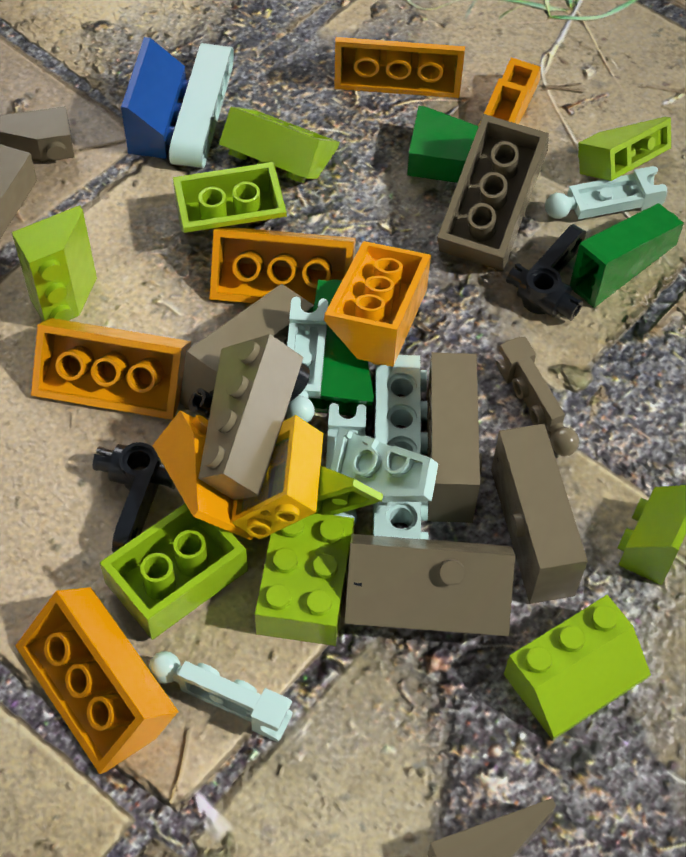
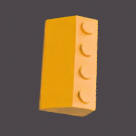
[334,37,465,98]
[209,226,356,305]
[324,241,431,367]
[31,318,191,420]
[15,587,179,774]

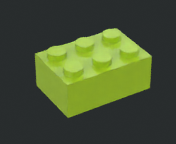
[100,503,248,640]
[255,513,354,646]

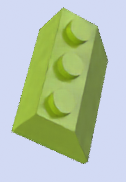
[219,106,340,183]
[173,162,287,233]
[12,205,97,322]
[503,594,651,740]

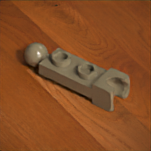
[496,337,579,456]

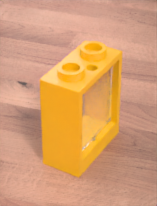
[231,415,324,539]

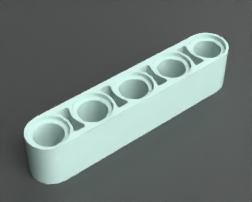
[169,43,234,168]

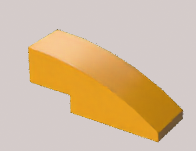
[479,57,541,125]

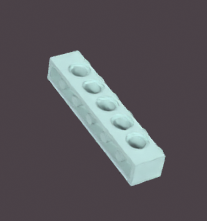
[373,355,429,540]

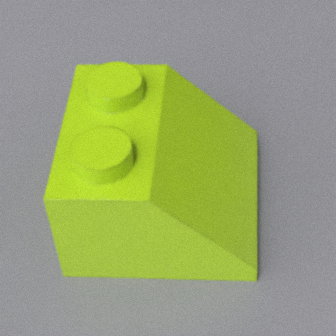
[617,485,686,585]

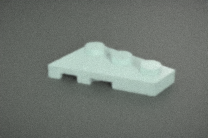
[331,427,438,502]

